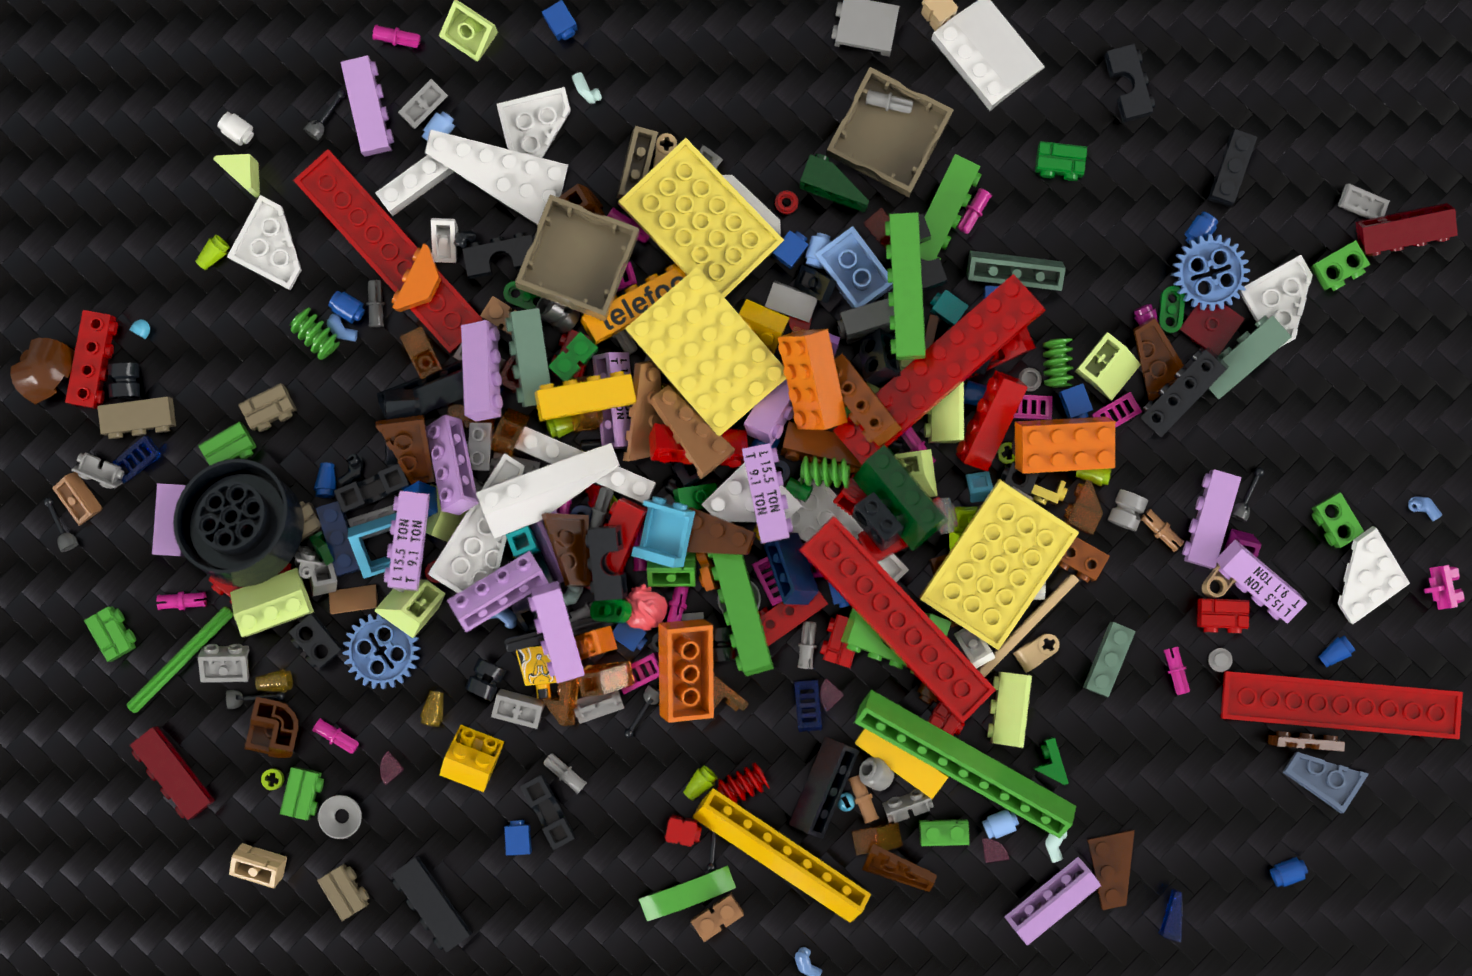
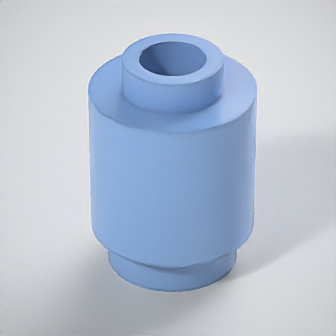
[422,111,455,141]
[805,233,832,269]
[982,809,1019,839]

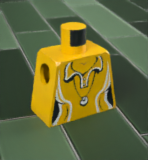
[516,646,557,699]

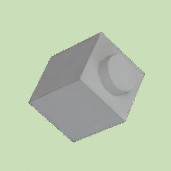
[308,562,337,596]

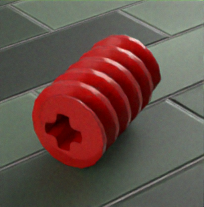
[717,763,770,804]

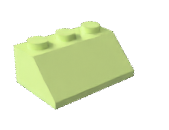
[924,381,964,443]
[230,567,314,637]
[987,672,1032,748]

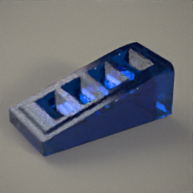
[112,436,162,484]
[794,680,822,732]
[1159,889,1182,942]

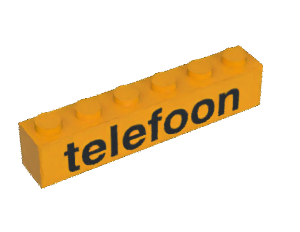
[580,263,687,345]

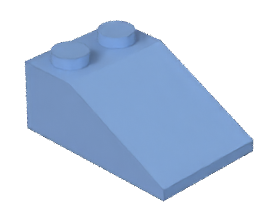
[815,226,893,309]

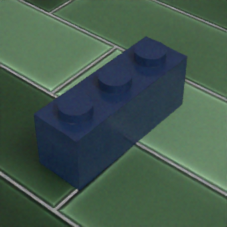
[316,501,360,576]
[764,533,819,605]

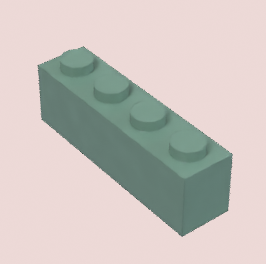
[966,251,1066,291]
[505,308,550,407]
[1209,315,1292,399]

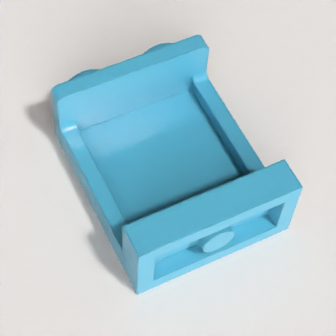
[631,496,695,568]

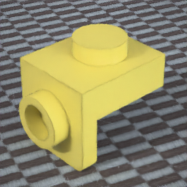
[1030,480,1068,505]

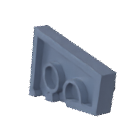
[1283,752,1368,813]

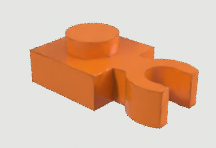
[696,553,721,591]

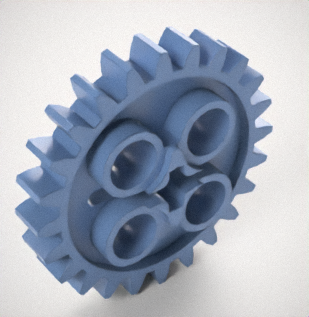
[1172,234,1250,311]
[343,614,421,689]

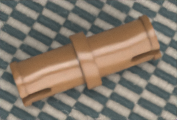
[1141,508,1184,552]
[848,775,879,824]

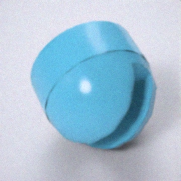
[129,320,150,339]
[837,792,855,812]

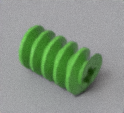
[290,307,340,360]
[1043,338,1074,388]
[800,456,851,488]

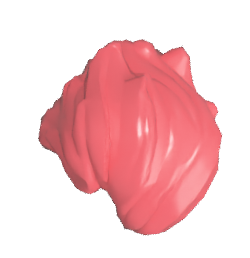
[624,584,668,631]

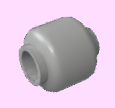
[859,757,894,791]

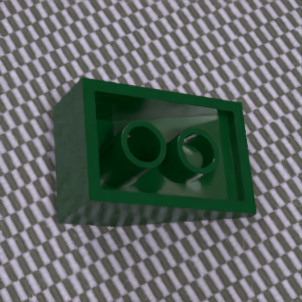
[799,153,869,213]

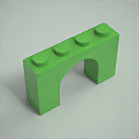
[840,608,952,675]

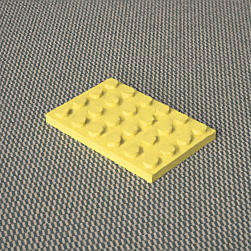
[618,138,784,298]
[625,267,786,436]
[919,479,1079,650]

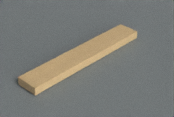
[977,574,1079,677]

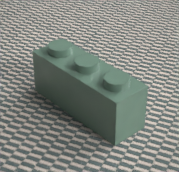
[1083,622,1136,697]

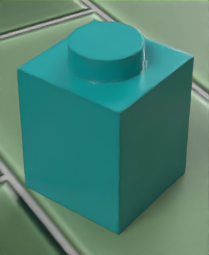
[930,290,968,327]
[506,526,541,558]

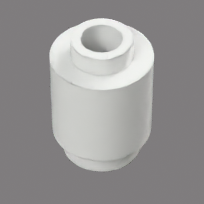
[217,112,254,146]

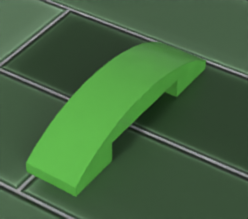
[639,865,736,921]

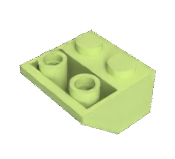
[1074,332,1141,401]
[895,449,938,497]
[375,579,446,638]

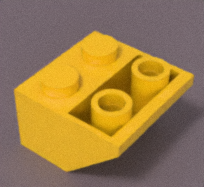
[739,299,789,355]
[440,725,505,792]

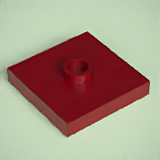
[1179,292,1245,355]

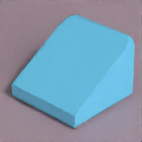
[966,471,993,503]

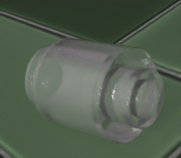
[934,498,958,534]

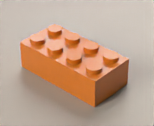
[777,329,848,430]
[1015,417,1115,474]
[658,619,714,723]

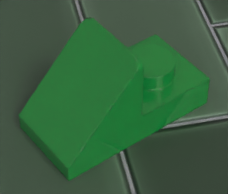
[1033,737,1069,785]

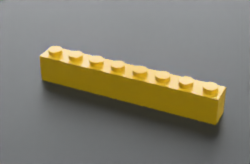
[693,788,871,923]

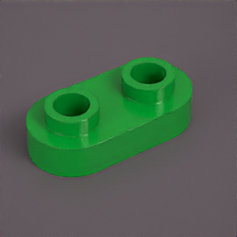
[503,281,541,310]
[1158,286,1185,334]
[590,599,632,623]

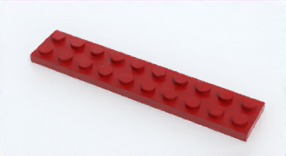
[293,149,484,354]
[833,274,1045,465]
[799,516,996,723]
[1221,671,1463,739]

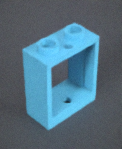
[348,513,397,578]

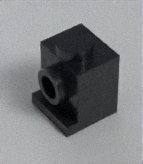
[672,462,709,488]

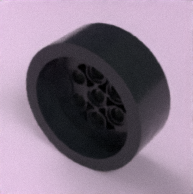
[173,459,304,587]

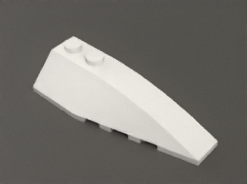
[476,443,620,539]

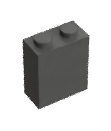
[837,298,895,345]

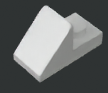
[431,218,458,263]
[954,628,995,669]

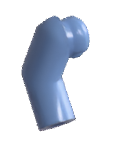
[327,314,358,342]
[1408,496,1443,521]
[489,608,517,629]
[795,947,823,976]

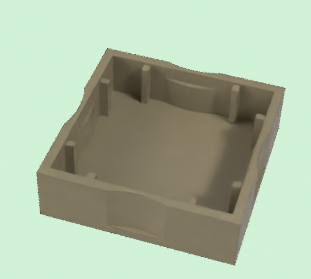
[826,67,954,197]
[515,195,639,321]

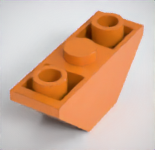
[392,244,441,312]
[574,626,617,660]

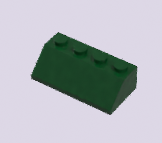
[853,445,949,551]

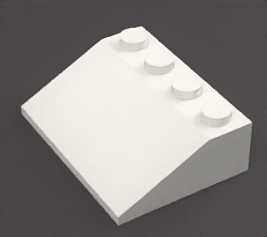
[932,0,1045,111]

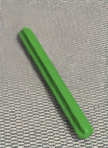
[126,606,234,713]

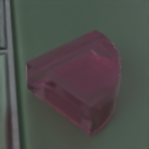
[820,678,843,712]
[380,751,404,785]
[982,838,1009,863]

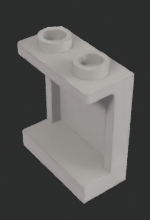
[831,0,899,57]

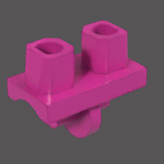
[1424,565,1465,610]

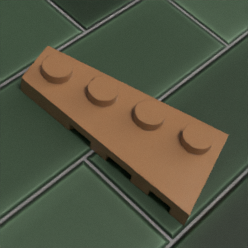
[623,360,664,461]
[650,385,735,479]

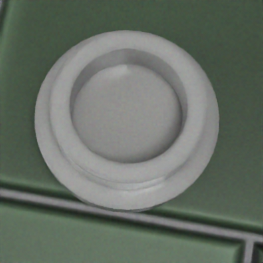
[1018,368,1042,391]
[1208,648,1232,672]

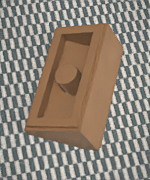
[52,472,102,526]
[329,584,379,614]

